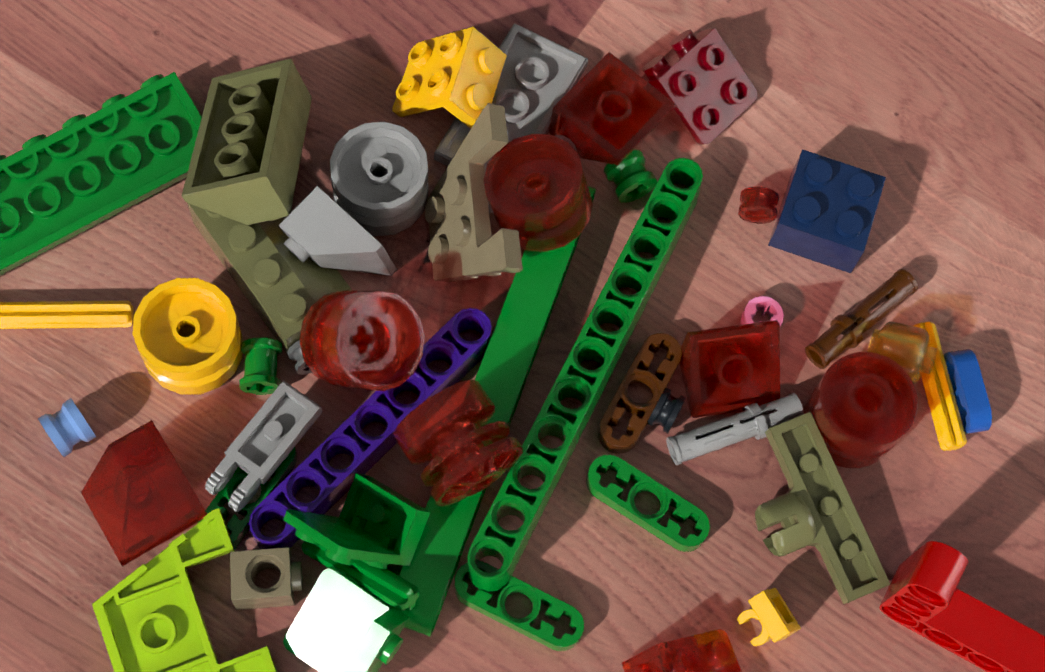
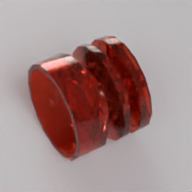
[300,290,425,391]
[393,380,523,506]

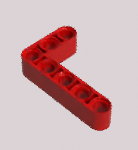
[879,541,1045,672]

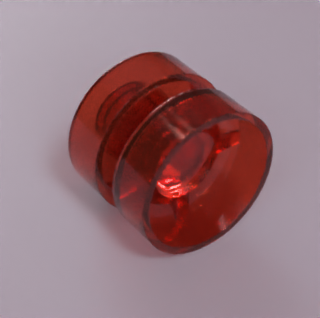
[804,352,918,468]

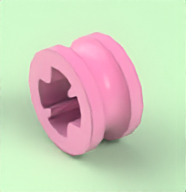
[740,296,784,341]

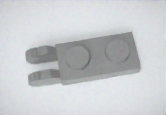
[204,381,322,512]

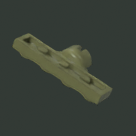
[755,412,891,604]

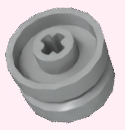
[330,122,428,236]

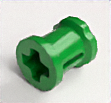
[239,338,282,395]

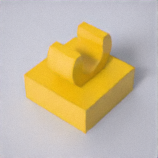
[737,588,801,646]

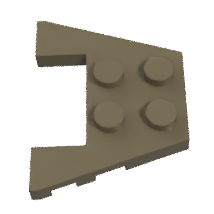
[425,103,523,282]

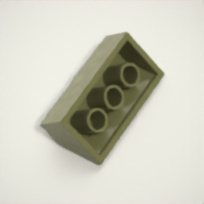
[182,59,312,225]
[187,203,366,354]

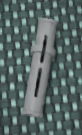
[666,393,804,465]

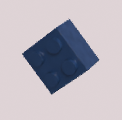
[768,149,886,273]

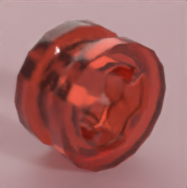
[738,187,779,224]

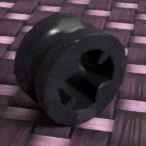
[647,388,686,434]

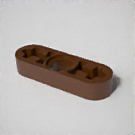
[598,333,682,454]

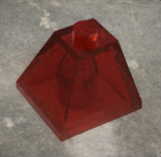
[81,420,207,566]

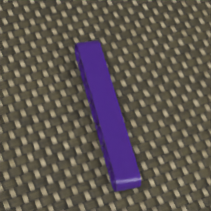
[249,308,492,549]

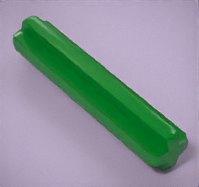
[301,541,420,611]

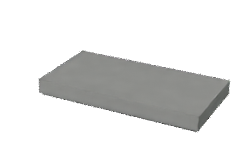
[434,23,588,193]

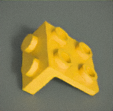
[392,27,507,129]

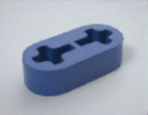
[944,349,992,434]

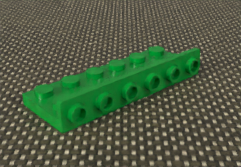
[0,72,202,276]

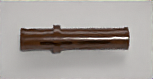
[805,269,918,369]

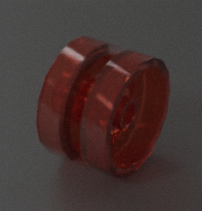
[483,134,593,252]

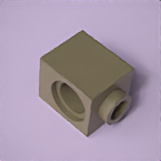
[230,547,303,610]

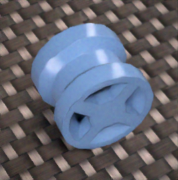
[38,398,96,458]

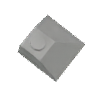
[279,186,397,276]

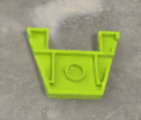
[92,508,277,672]

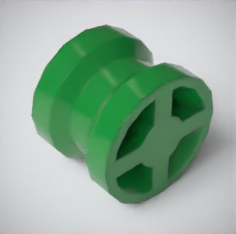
[603,150,658,203]

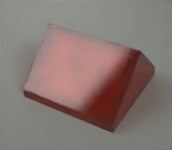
[679,320,780,418]

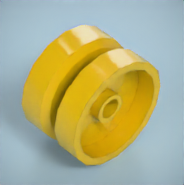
[132,278,243,395]

